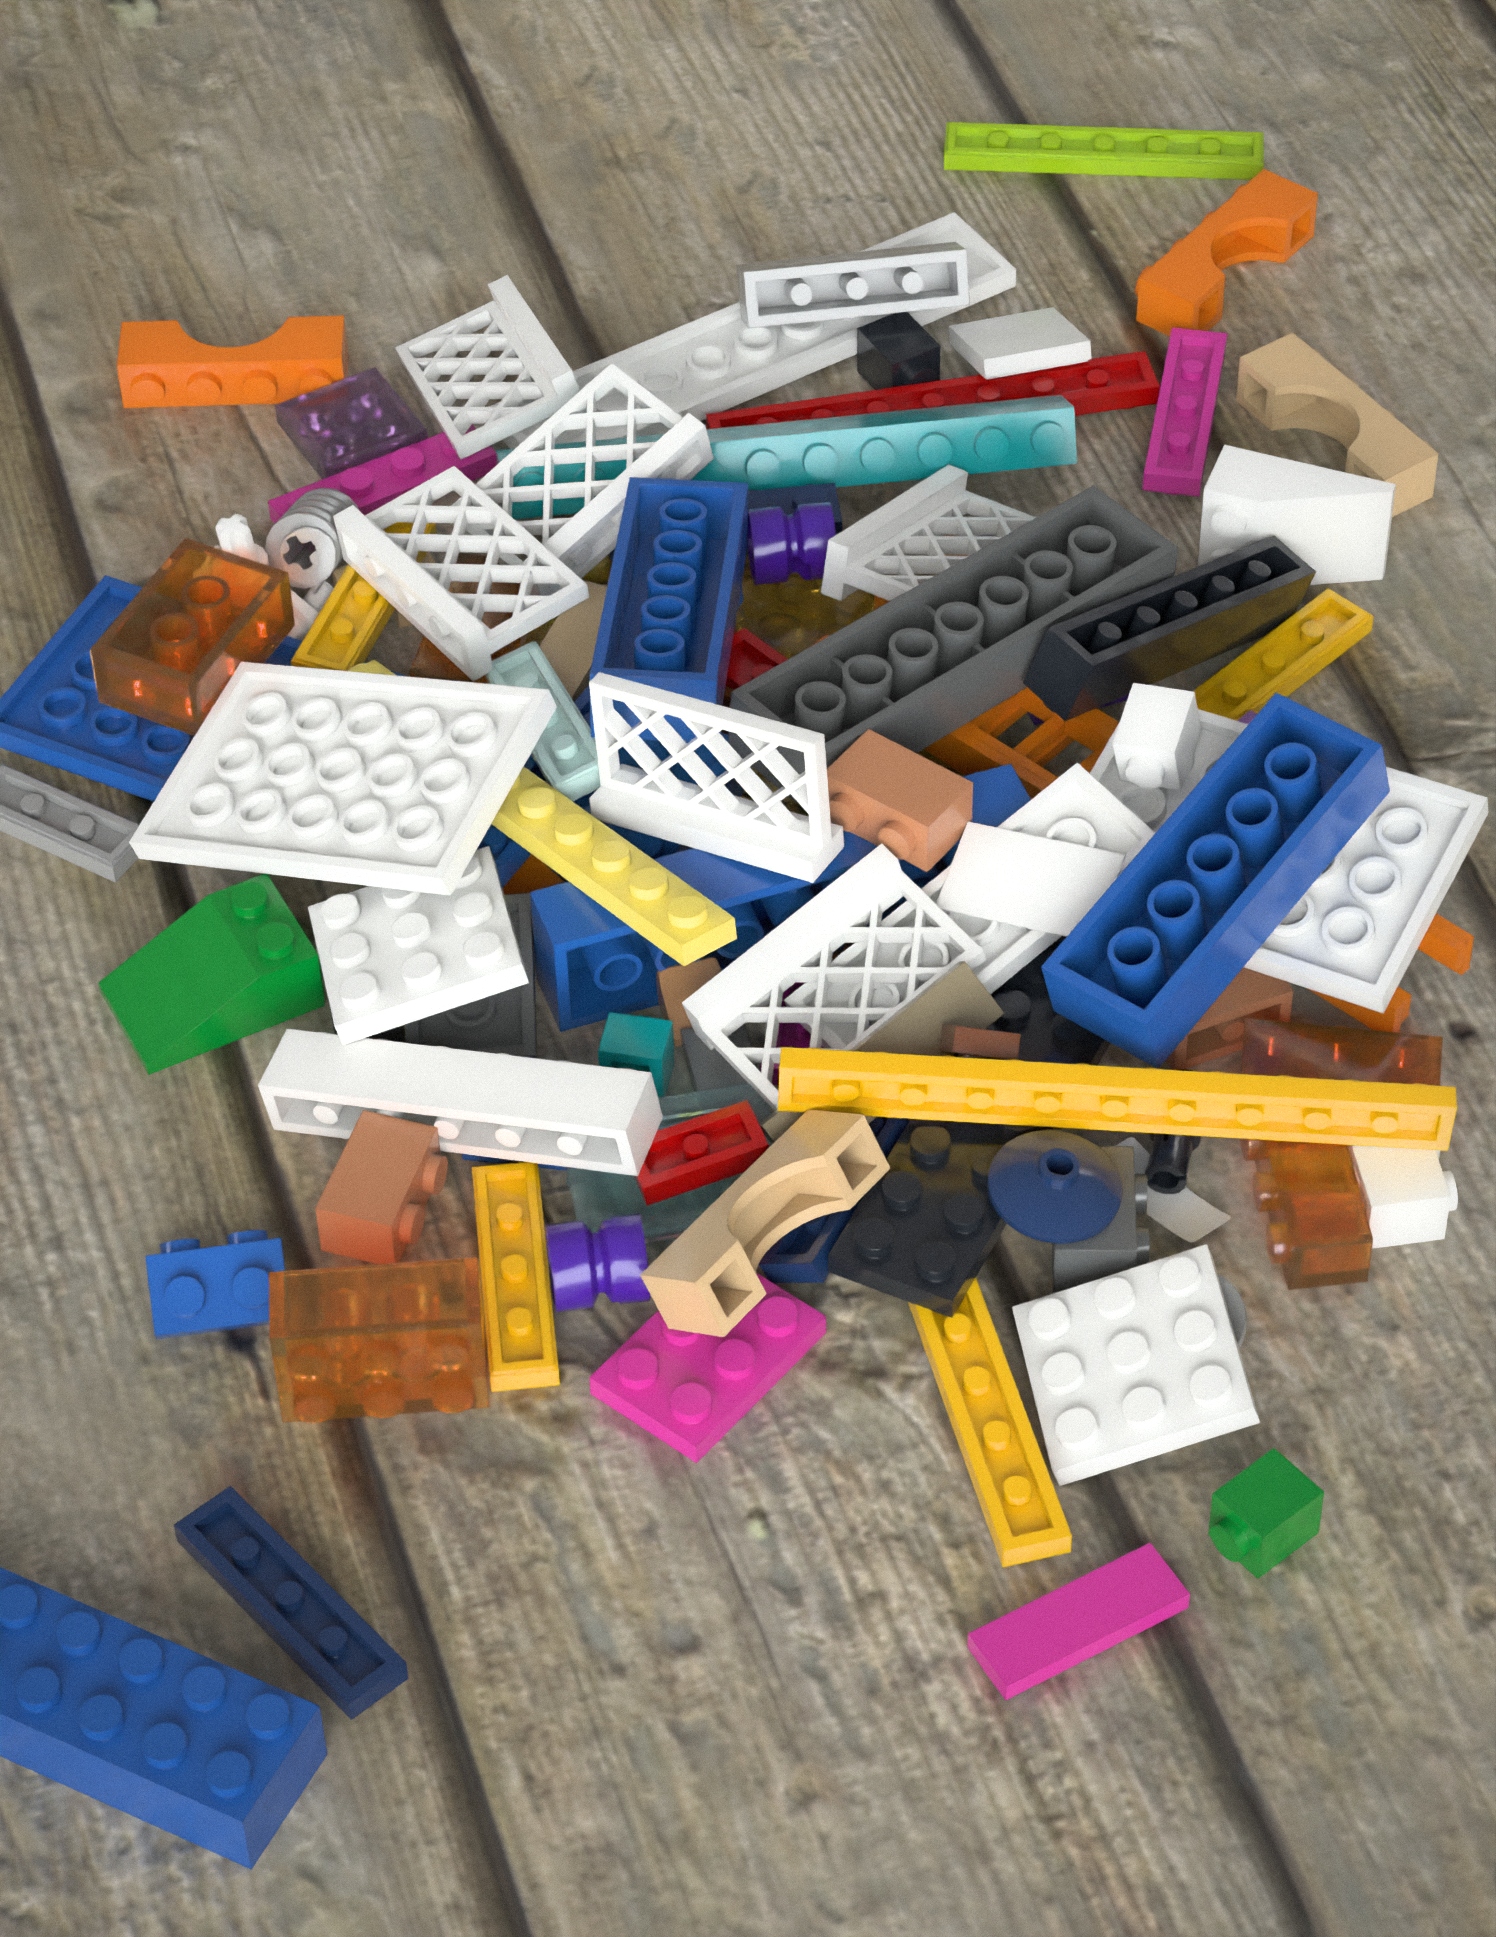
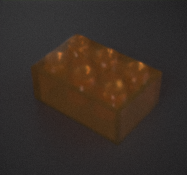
[90,538,295,736]
[269,1257,489,1423]

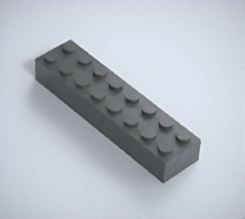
[728,485,1178,810]

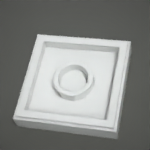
[949,307,1091,380]

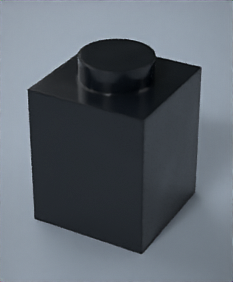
[857,312,941,390]

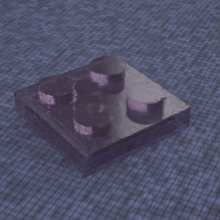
[275,367,428,480]

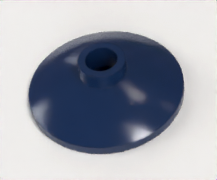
[987,1130,1123,1244]

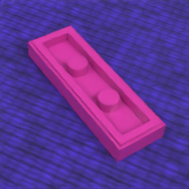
[967,1543,1190,1700]

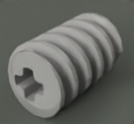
[265,488,359,589]

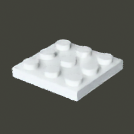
[308,846,529,1045]
[1012,1244,1260,1486]

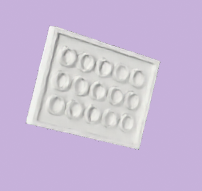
[129,662,557,896]
[1090,709,1489,1014]

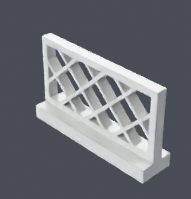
[395,275,587,459]
[450,363,714,596]
[821,464,1036,601]
[333,466,589,681]
[589,672,844,883]
[682,843,986,1110]

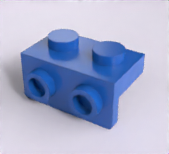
[145,1230,292,1340]

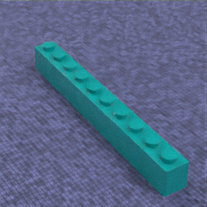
[496,395,1077,519]

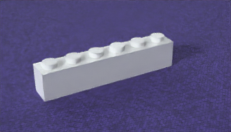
[258,1029,663,1176]

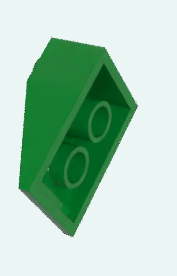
[98,874,325,1075]

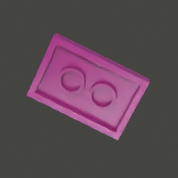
[589,1273,826,1463]

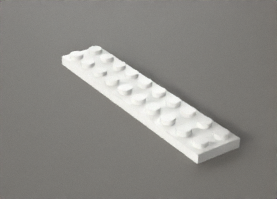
[488,212,1016,449]

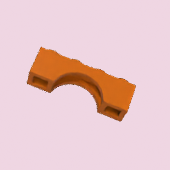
[1135,169,1318,337]
[117,315,349,408]

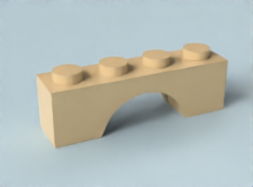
[1236,332,1439,517]
[640,1109,890,1337]

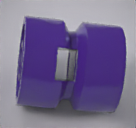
[748,502,836,585]
[545,1213,651,1312]

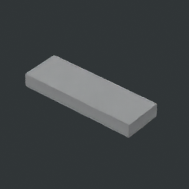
[0,764,139,883]

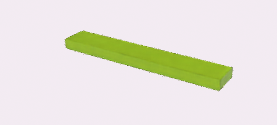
[944,122,1264,180]

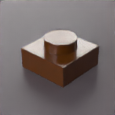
[939,1024,1021,1060]

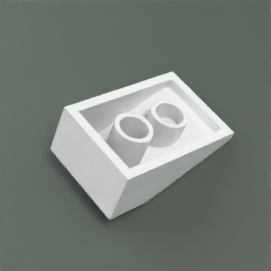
[1198,445,1396,586]

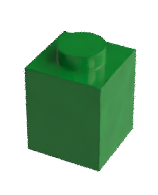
[1208,1448,1324,1579]

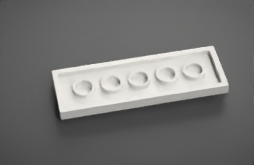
[784,763,1155,1048]

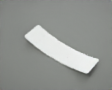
[1116,1137,1231,1243]

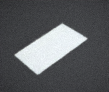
[936,822,1126,937]

